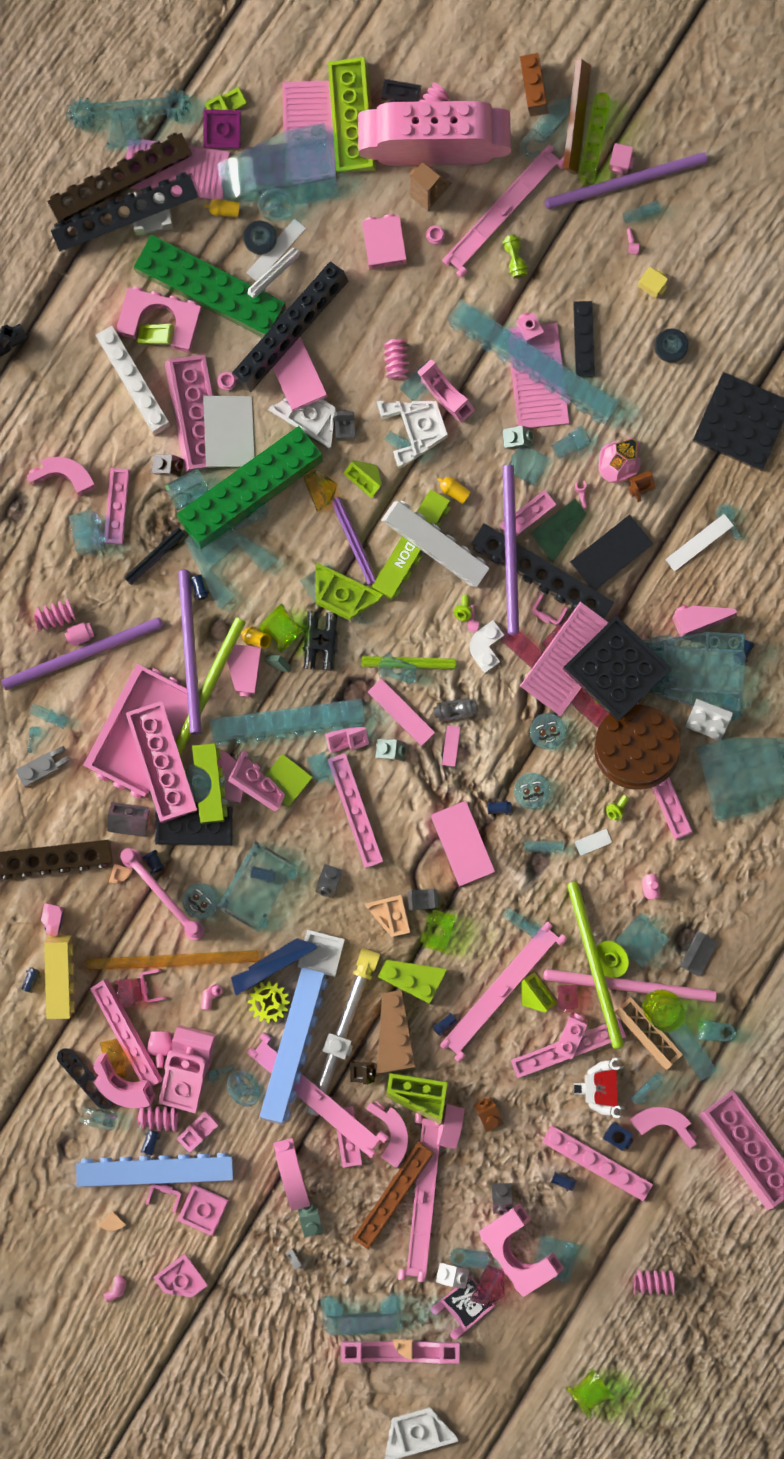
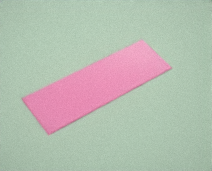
[442,725,460,767]

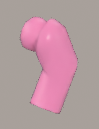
[201,984,223,1010]
[104,1275,127,1303]

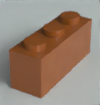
[520,53,549,117]

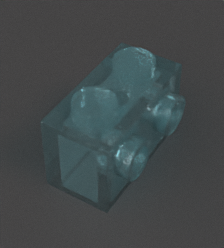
[164,469,209,511]
[69,510,105,555]

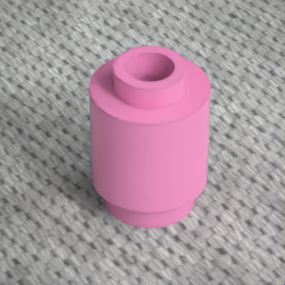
[65,622,95,646]

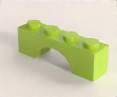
[192,743,228,824]

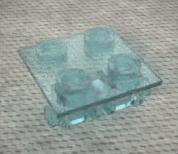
[534,1235,579,1283]

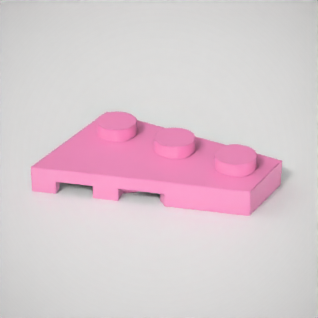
[228,750,285,812]

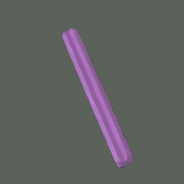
[331,497,377,585]

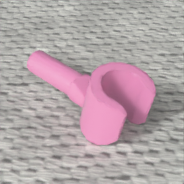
[627,228,639,254]
[575,481,587,509]
[468,605,480,633]

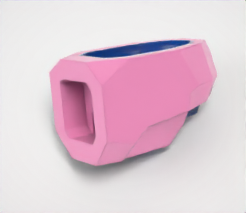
[41,904,65,937]

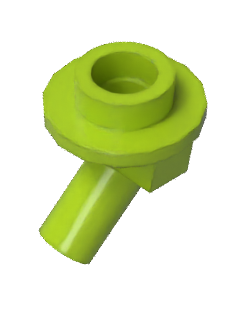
[453,594,473,621]
[606,795,630,821]

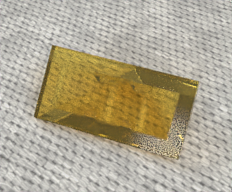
[303,469,338,512]
[100,1039,127,1077]

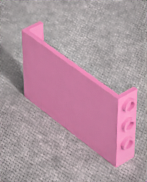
[83,664,189,799]

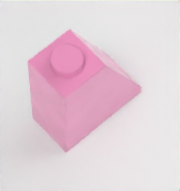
[227,644,262,698]

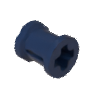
[142,850,166,875]

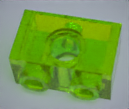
[420,909,456,954]

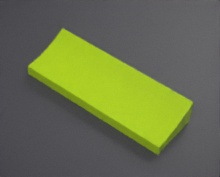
[328,57,377,173]

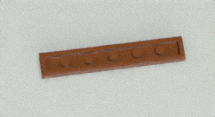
[563,59,591,174]
[352,1142,435,1250]

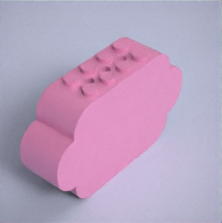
[358,101,511,166]

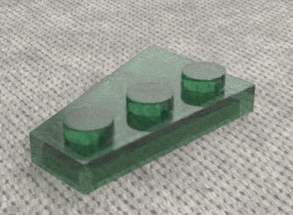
[530,499,587,563]

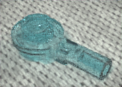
[716,504,742,540]

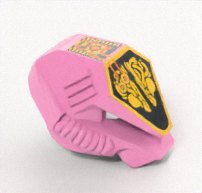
[598,437,641,483]

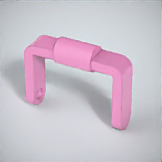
[532,593,568,625]
[139,969,167,1003]
[146,1184,181,1213]

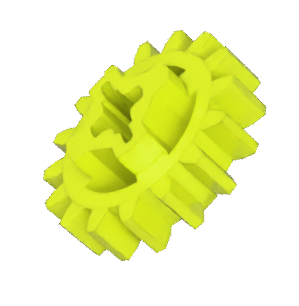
[248,981,290,1023]

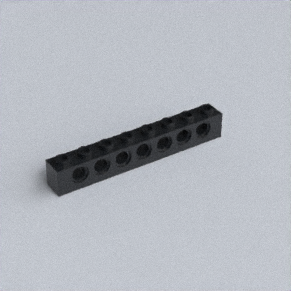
[51,172,200,252]
[232,261,349,393]
[471,523,614,619]

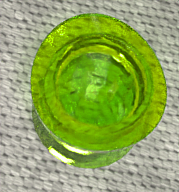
[258,604,307,653]
[643,989,685,1032]
[565,1367,614,1419]

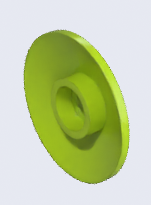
[596,941,629,978]

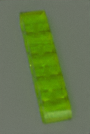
[579,92,610,186]

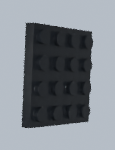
[692,372,784,471]
[563,616,672,722]

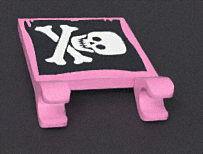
[430,1276,495,1339]

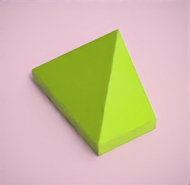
[343,460,382,498]
[522,972,557,1013]

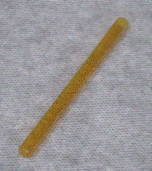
[86,950,259,970]

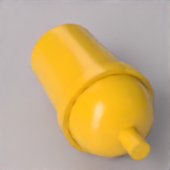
[204,198,240,217]
[437,477,471,504]
[241,626,271,649]

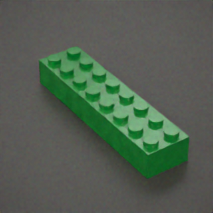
[133,235,286,338]
[176,426,323,549]

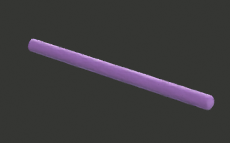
[545,152,708,209]
[502,465,519,635]
[178,569,202,735]
[1,618,163,690]

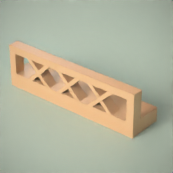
[615,997,683,1070]

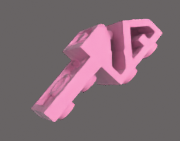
[159,1025,217,1113]

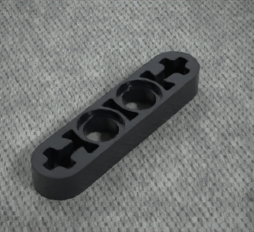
[57,1048,113,1109]

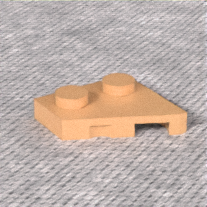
[365,895,410,937]

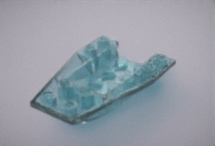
[217,123,339,204]
[646,632,746,711]
[695,738,784,821]

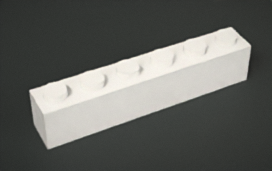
[96,326,170,436]
[381,501,489,587]

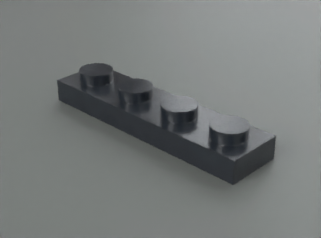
[573,301,595,377]

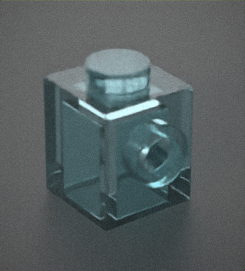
[306,752,332,783]

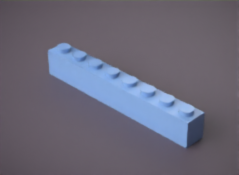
[259,967,328,1125]
[76,1153,234,1187]

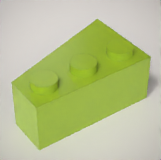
[378,960,447,1004]
[386,1073,448,1125]

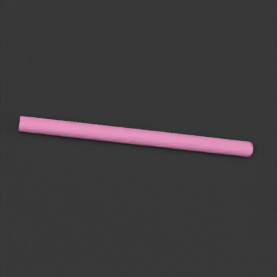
[544,969,717,1002]

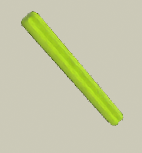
[362,656,456,669]

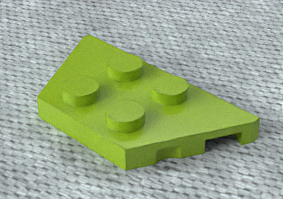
[315,562,383,621]

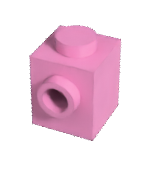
[609,143,634,175]
[516,312,544,345]

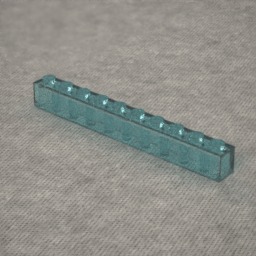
[448,299,619,425]

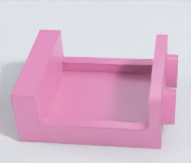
[362,214,406,270]

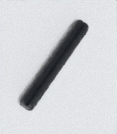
[125,527,185,585]

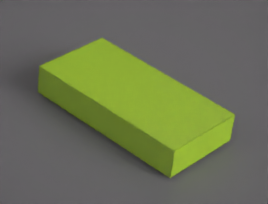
[137,324,174,345]

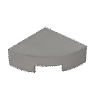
[286,1249,302,1269]

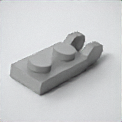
[15,746,71,787]

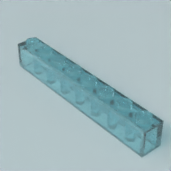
[210,699,365,746]

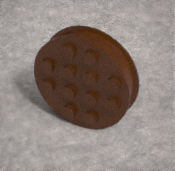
[594,704,681,790]

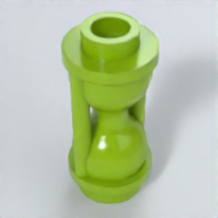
[502,234,528,278]

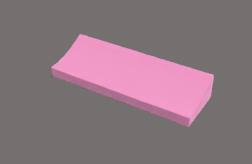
[165,355,215,474]
[126,701,197,824]
[698,1090,784,1210]

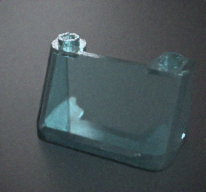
[217,841,298,932]
[321,1292,402,1336]

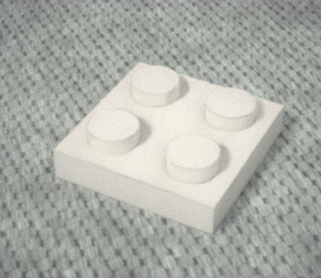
[685,699,733,741]
[298,930,345,977]

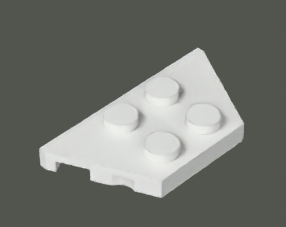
[268,398,336,450]
[385,1407,458,1459]

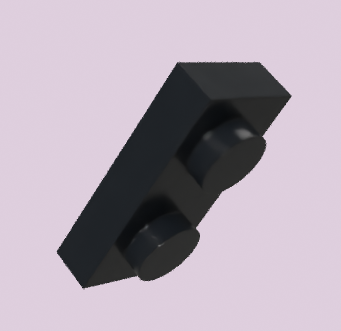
[381,79,421,102]

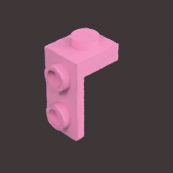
[555,1012,589,1059]

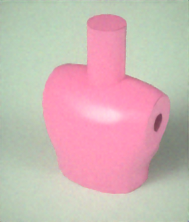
[643,874,661,899]
[147,1032,172,1068]

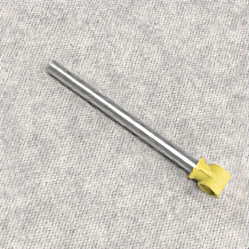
[307,947,380,1116]

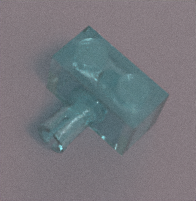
[186,764,212,804]

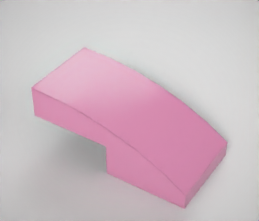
[325,727,369,753]
[437,1104,465,1149]
[177,1110,220,1153]

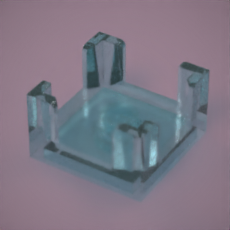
[614,912,670,968]

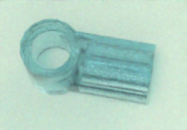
[551,426,592,460]
[449,1248,488,1269]

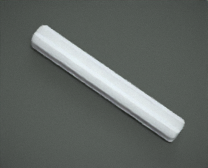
[248,248,300,298]

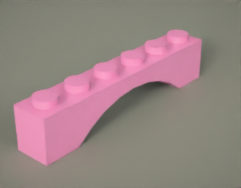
[341,1341,459,1363]

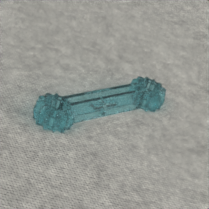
[66,88,191,130]

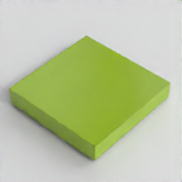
[265,754,313,808]

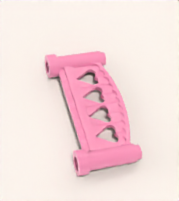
[121,848,205,941]

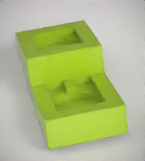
[204,87,248,110]

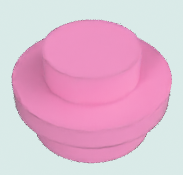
[426,226,445,245]
[218,372,237,391]

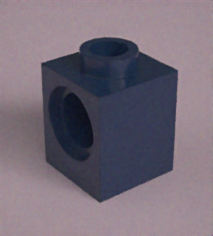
[602,1122,633,1151]

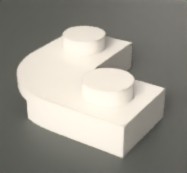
[470,620,504,674]

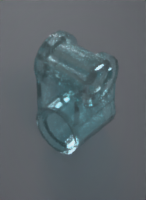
[697,1020,735,1042]

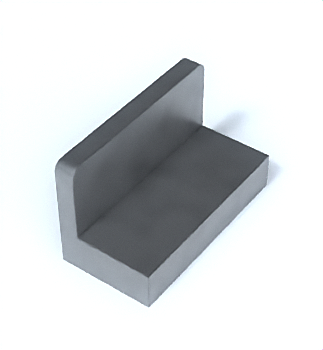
[107,802,149,837]
[679,931,717,976]

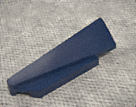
[231,938,321,996]

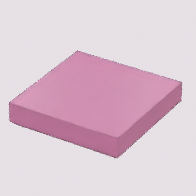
[178,1184,229,1236]

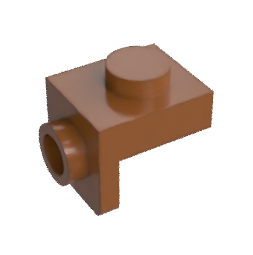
[628,470,656,502]
[474,1097,504,1132]

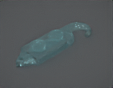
[520,96,571,157]

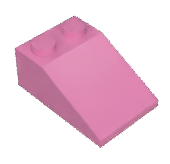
[672,605,737,639]

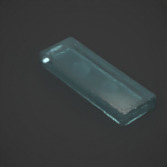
[668,1022,717,1081]

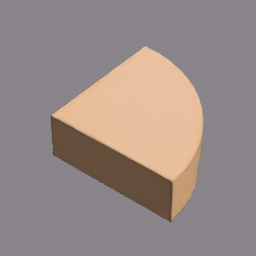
[109,864,133,883]
[99,1211,126,1231]
[393,1339,413,1360]

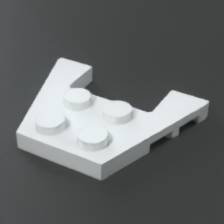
[377,401,448,469]

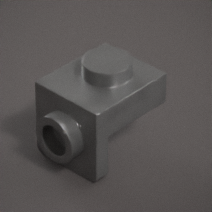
[334,410,356,442]
[315,864,343,898]
[407,888,439,910]
[492,1183,512,1215]

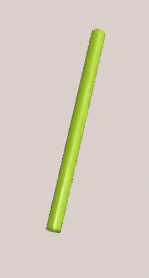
[176,617,246,757]
[567,881,624,1050]

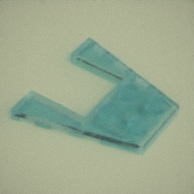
[185,528,278,610]

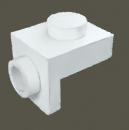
[322,1033,353,1059]
[436,1263,469,1289]

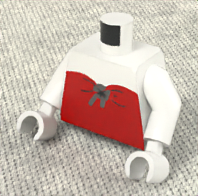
[573,1057,625,1118]

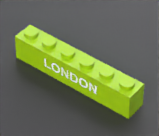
[372,489,451,601]

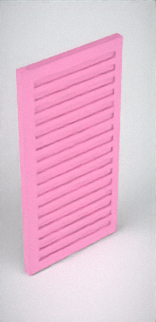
[283,81,336,182]
[123,138,230,200]
[507,323,569,428]
[520,602,608,716]

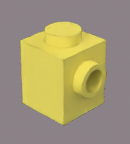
[637,266,668,299]

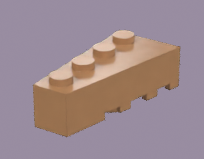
[410,162,452,211]
[376,990,415,1074]

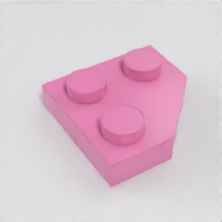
[153,1254,208,1297]

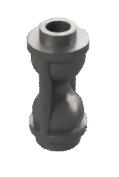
[433,698,477,722]

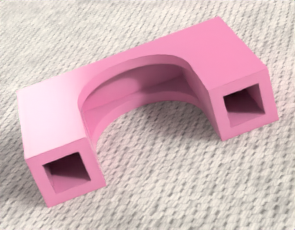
[116,287,202,353]
[479,1204,565,1297]

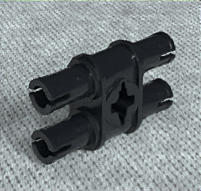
[302,611,340,671]

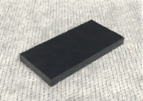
[570,514,653,590]
[155,806,233,846]

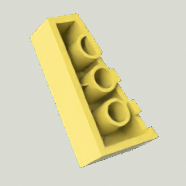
[44,935,75,1019]

